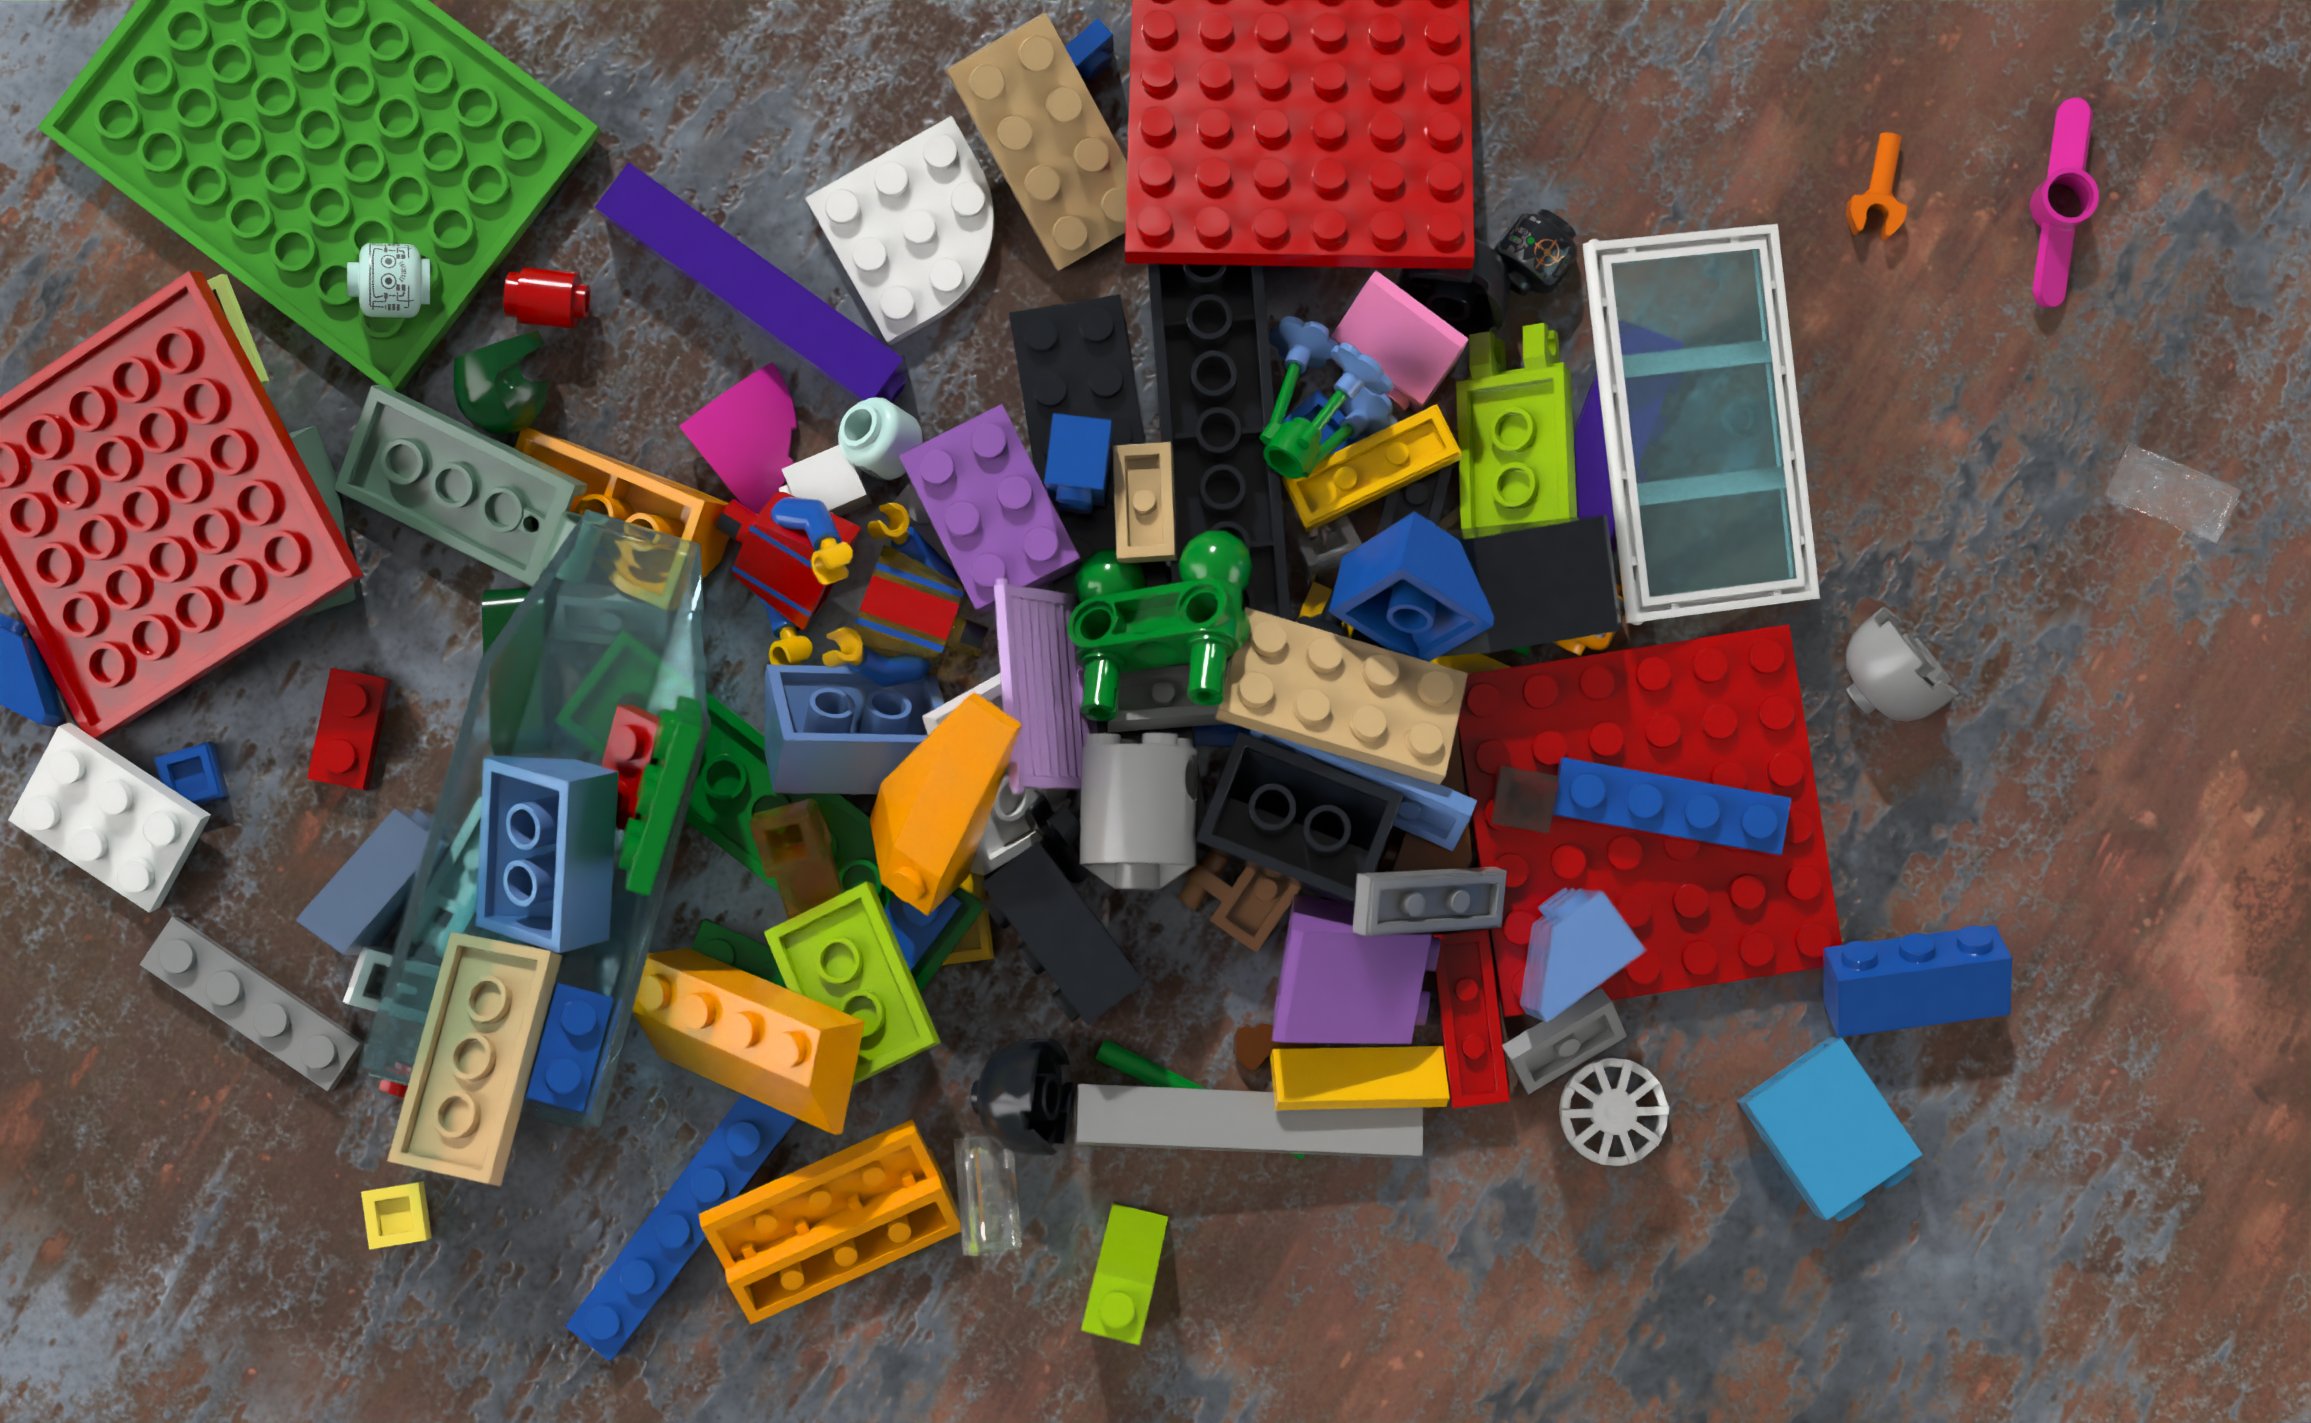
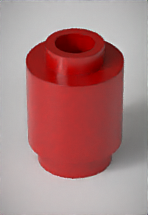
[503,267,591,329]

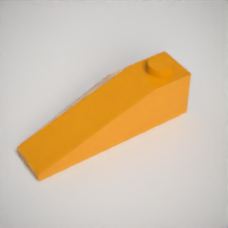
[514,427,729,610]

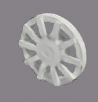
[1559,1057,1669,1166]

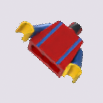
[716,492,861,665]

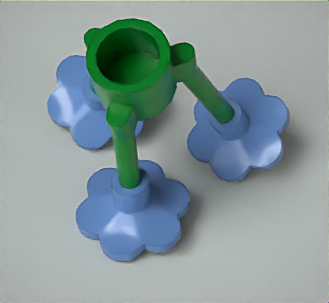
[1259,316,1398,479]

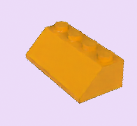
[631,948,865,1135]

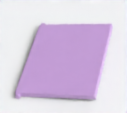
[994,578,1098,794]

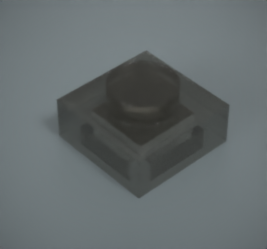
[1489,766,1559,834]

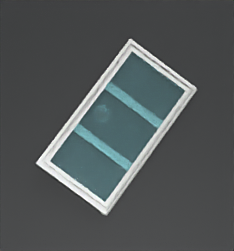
[1582,224,1820,625]

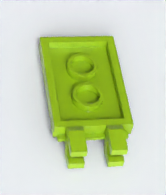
[1456,323,1577,529]

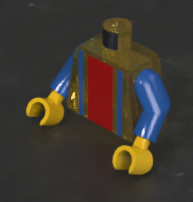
[822,503,990,687]

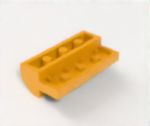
[699,1119,963,1325]

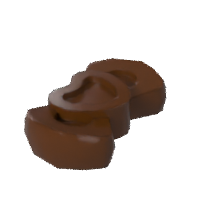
[1233,1022,1318,1072]

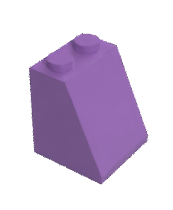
[1272,894,1440,1044]

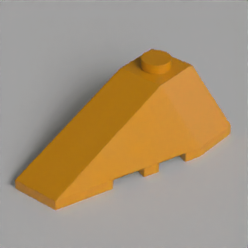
[870,691,1022,916]

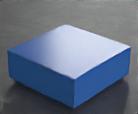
[154,742,229,806]

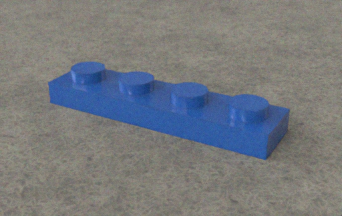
[1550,757,1791,855]

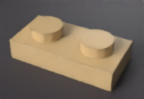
[1113,442,1177,563]

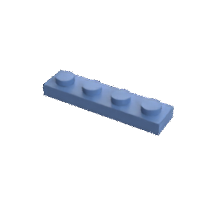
[1249,730,1477,852]

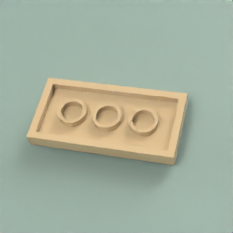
[945,13,1127,271]
[1215,607,1468,785]
[387,932,562,1187]

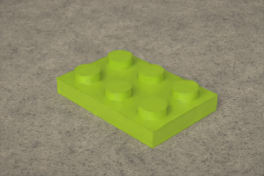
[764,882,941,1086]

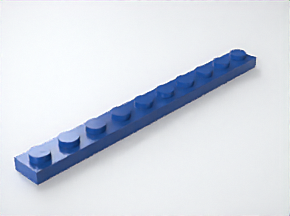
[565,893,964,1362]

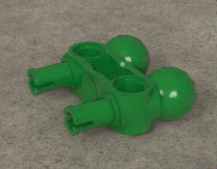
[1067,530,1253,721]

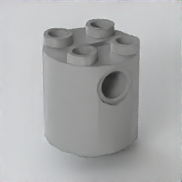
[1080,733,1198,890]

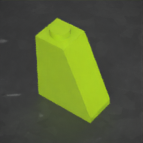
[1081,1202,1168,1345]

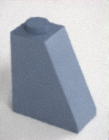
[296,807,449,955]

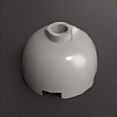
[1846,607,1959,722]

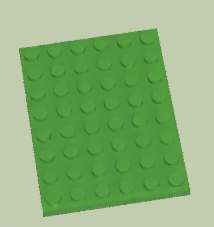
[37,0,602,393]

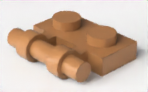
[1176,852,1301,953]

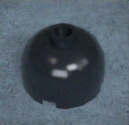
[1396,236,1511,341]
[971,1039,1074,1156]

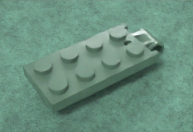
[334,384,605,589]

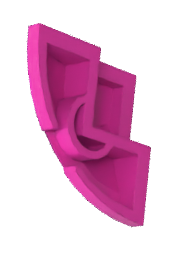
[679,362,798,514]

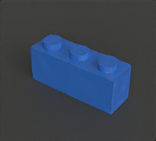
[1823,925,2013,1037]

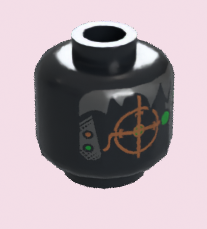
[1494,209,1578,296]

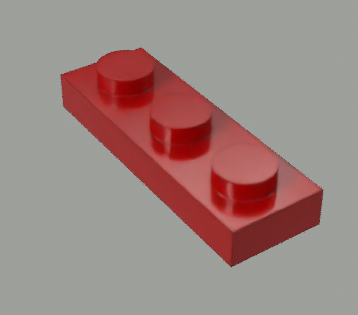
[1432,929,1510,1108]

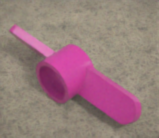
[2030,98,2099,308]

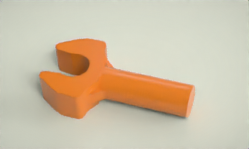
[1846,132,1907,241]

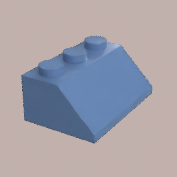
[765,665,944,795]
[476,756,619,953]
[1520,888,1646,1022]

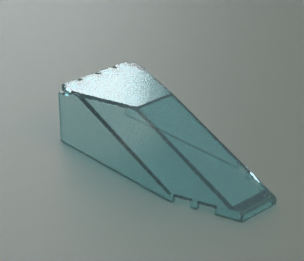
[356,510,711,1130]

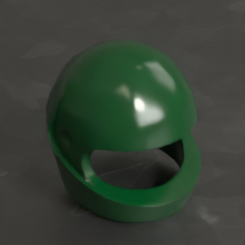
[453,331,549,434]

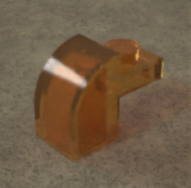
[750,798,844,920]

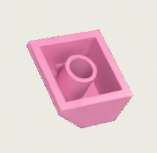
[1331,270,1469,413]

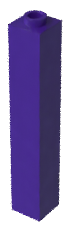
[595,162,908,403]

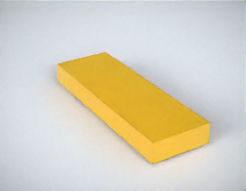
[1281,404,1462,533]
[1270,1046,1450,1110]

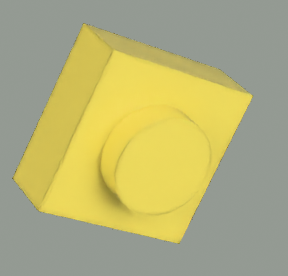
[361,1181,432,1250]

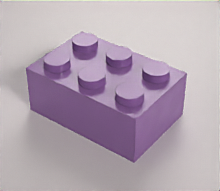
[898,404,1082,618]

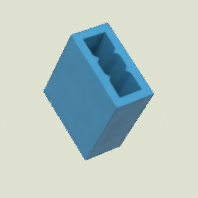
[1737,1036,1923,1221]

